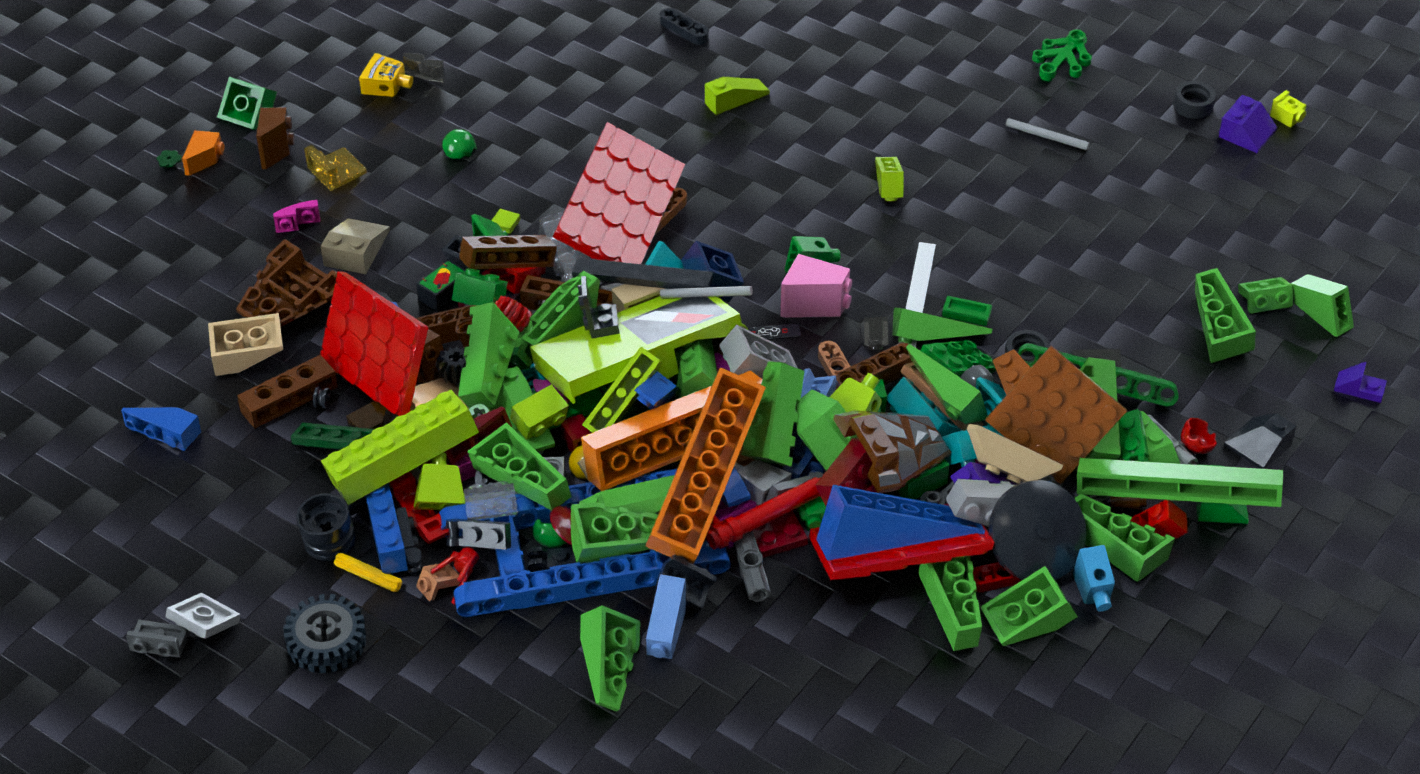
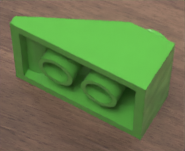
[980,566,1078,646]

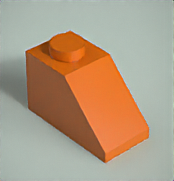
[182,130,224,175]

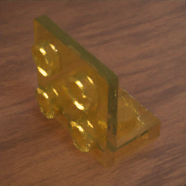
[304,145,367,191]

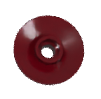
[550,506,572,545]

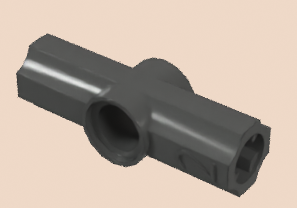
[733,531,771,602]

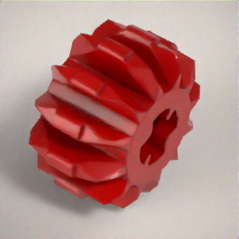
[495,296,532,332]

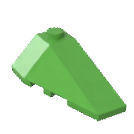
[892,308,992,344]
[488,366,555,452]
[579,475,674,514]
[571,502,658,563]
[580,606,640,711]

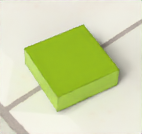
[491,209,520,234]

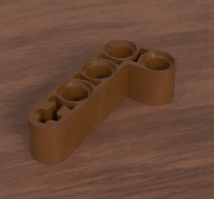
[416,305,476,348]
[835,343,912,391]

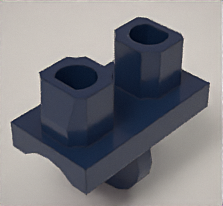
[782,444,825,480]

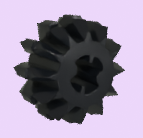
[436,345,466,385]

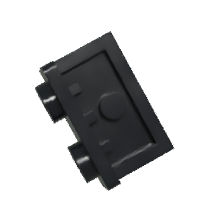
[654,555,717,611]

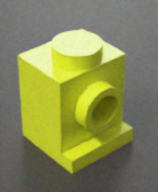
[1270,90,1306,128]

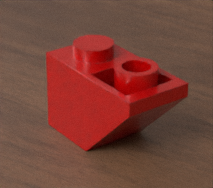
[1131,500,1188,539]

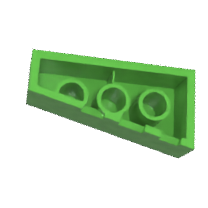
[1195,268,1256,363]
[458,302,519,408]
[1080,357,1121,460]
[741,361,804,467]
[918,556,982,651]

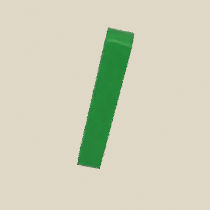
[1018,343,1179,406]

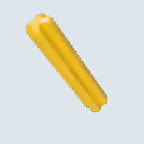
[334,553,402,592]

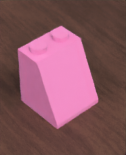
[780,254,852,318]

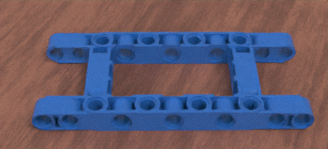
[439,469,731,617]

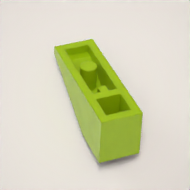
[705,77,770,115]
[875,157,904,201]

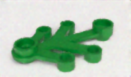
[1032,29,1092,82]

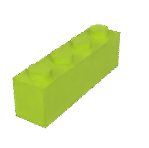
[582,346,663,433]

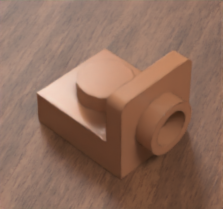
[416,564,459,601]

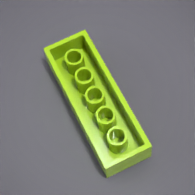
[321,390,479,505]

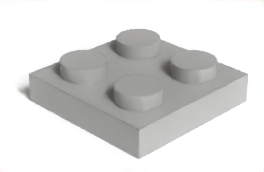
[165,593,241,639]

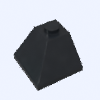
[1224,413,1297,469]

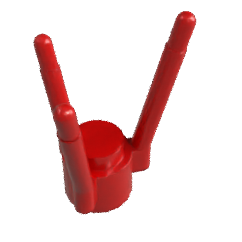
[430,547,479,604]

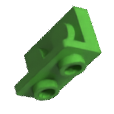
[1238,277,1293,313]

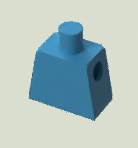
[1072,545,1115,611]

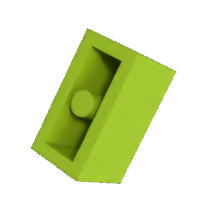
[510,384,569,440]

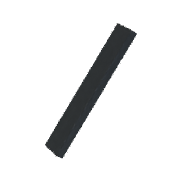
[572,258,713,289]

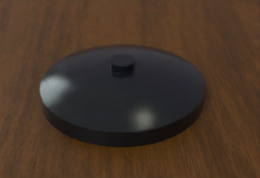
[989,480,1086,580]

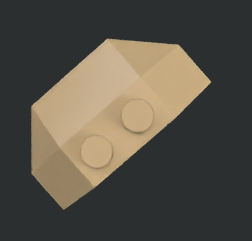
[967,424,1063,484]

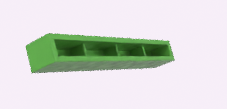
[1077,458,1283,507]

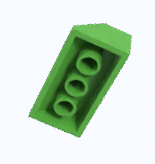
[673,338,717,400]

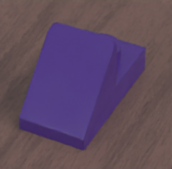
[1334,362,1387,403]

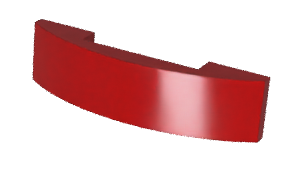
[389,471,449,544]

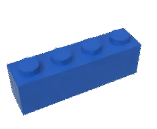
[365,483,408,574]

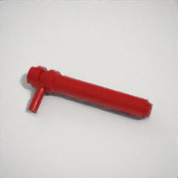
[706,477,821,549]

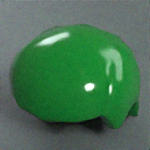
[442,129,477,159]
[533,519,567,548]

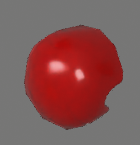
[1181,418,1217,454]

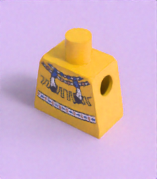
[359,53,413,97]

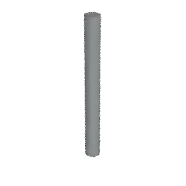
[1006,118,1090,150]
[660,286,753,298]

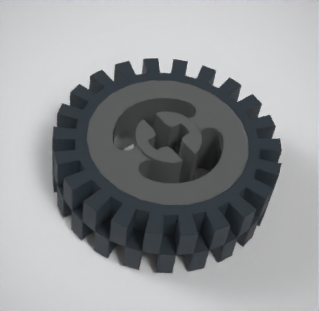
[283,594,367,673]

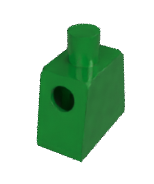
[785,236,841,273]

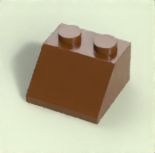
[256,107,295,169]

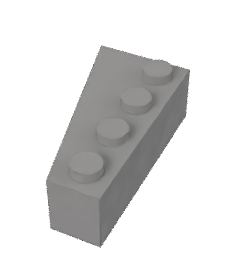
[946,479,1015,526]

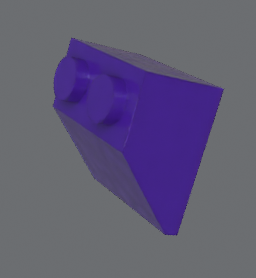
[1219,95,1277,153]

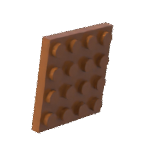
[985,345,1127,484]

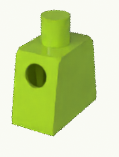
[830,373,882,412]
[414,452,465,510]

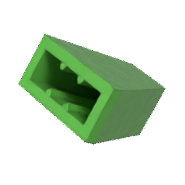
[1291,274,1354,337]

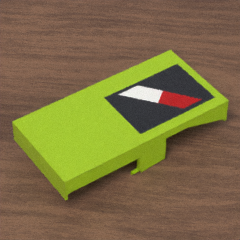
[530,296,748,404]

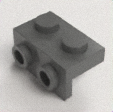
[126,620,190,657]

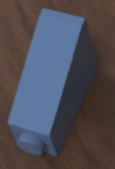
[646,574,686,659]

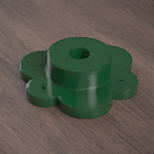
[157,150,182,167]

